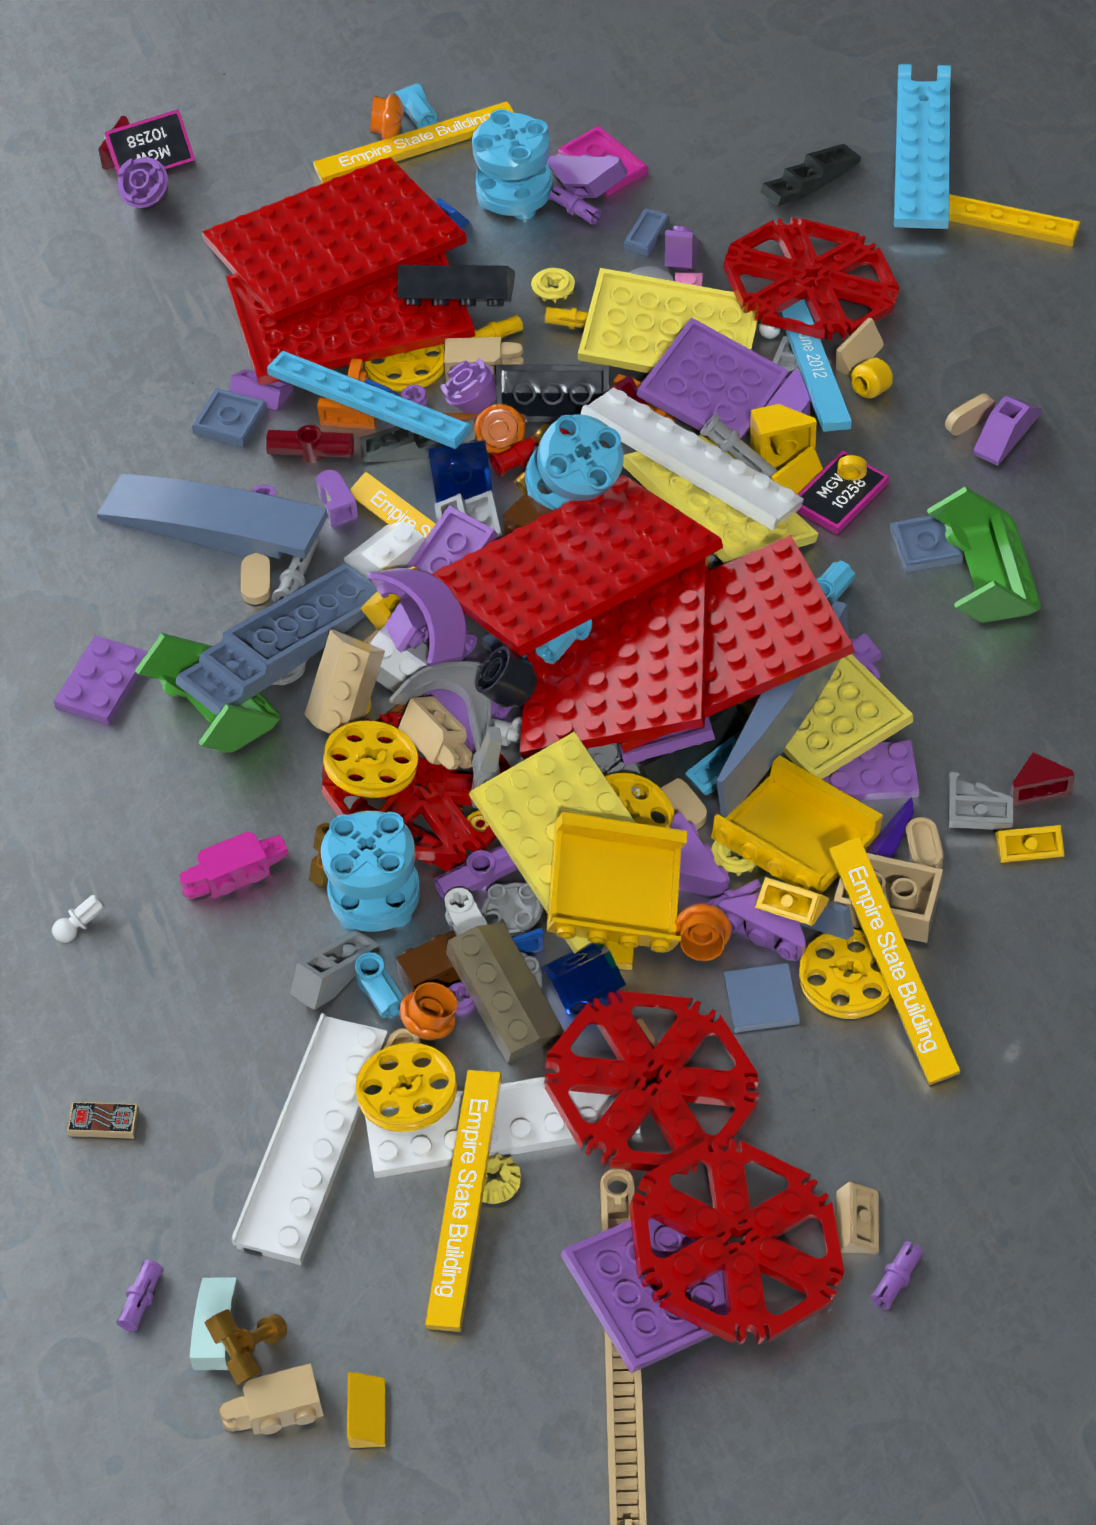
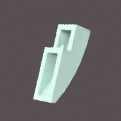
[189,1277,238,1370]

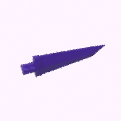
[865,796,914,859]

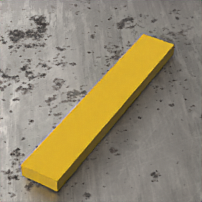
[949,194,1080,247]

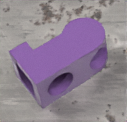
[316,470,358,528]

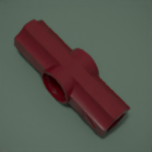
[266,425,354,463]

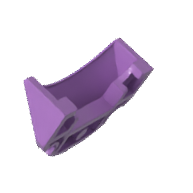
[367,568,468,666]

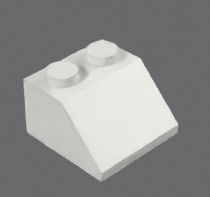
[344,521,424,579]
[370,626,430,693]

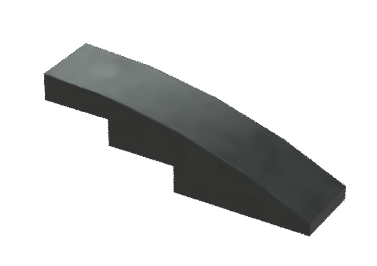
[761,144,861,206]
[360,418,480,462]
[640,705,742,788]

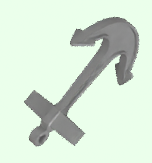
[389,661,502,808]

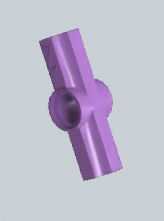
[433,845,518,902]

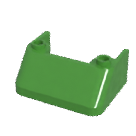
[927,486,1041,623]
[135,633,281,753]

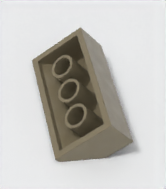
[446,923,564,1064]

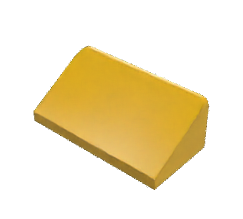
[771,446,823,495]
[995,825,1064,863]
[755,877,829,926]
[347,1372,386,1448]

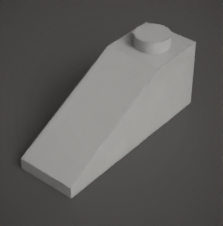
[289,930,381,1010]

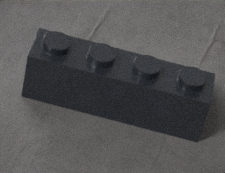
[397,265,515,307]
[496,364,611,422]

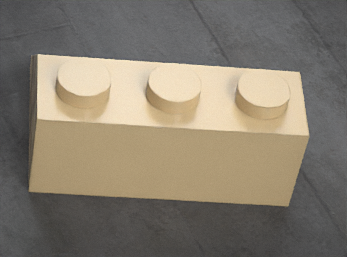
[304,629,385,734]

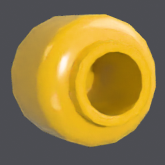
[851,358,893,399]

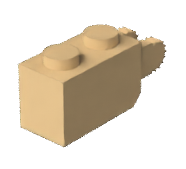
[444,337,524,382]
[398,696,474,770]
[219,1363,324,1435]

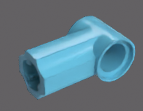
[393,83,437,128]
[816,560,855,607]
[535,619,592,664]
[355,952,404,1019]

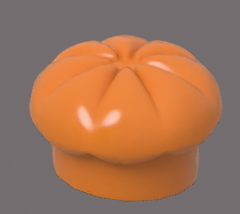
[370,94,403,140]
[474,404,525,454]
[675,903,732,961]
[399,982,458,1040]

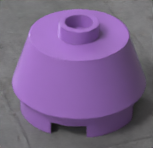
[118,157,168,208]
[441,358,496,413]

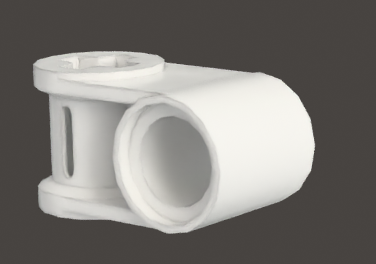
[444,888,488,936]

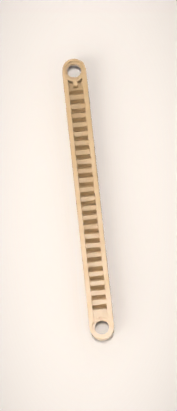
[600,1168,647,1525]

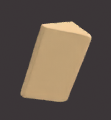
[836,318,884,377]
[836,1181,879,1254]

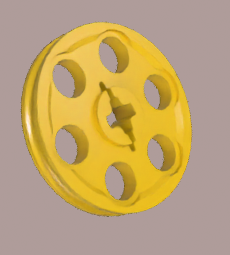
[365,343,445,392]
[323,721,418,798]
[605,773,675,828]
[799,929,891,1019]
[356,1043,457,1132]

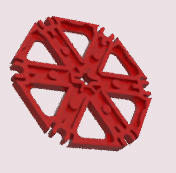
[723,217,900,340]
[321,713,511,863]
[544,991,759,1175]
[629,1139,845,1345]

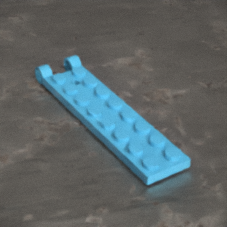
[894,64,951,229]

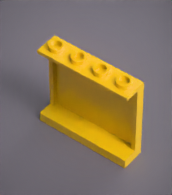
[711,755,883,894]
[546,812,688,953]

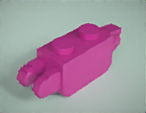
[179,832,289,900]

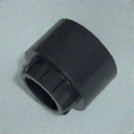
[475,646,537,708]

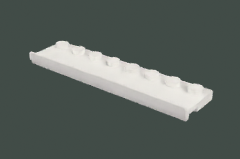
[581,388,804,531]
[231,1013,389,1265]
[365,1077,640,1178]

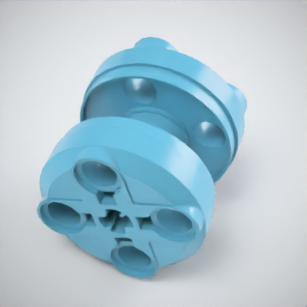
[472,109,553,220]
[525,415,624,511]
[321,811,420,932]

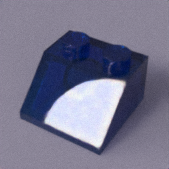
[427,439,493,503]
[540,943,626,1015]

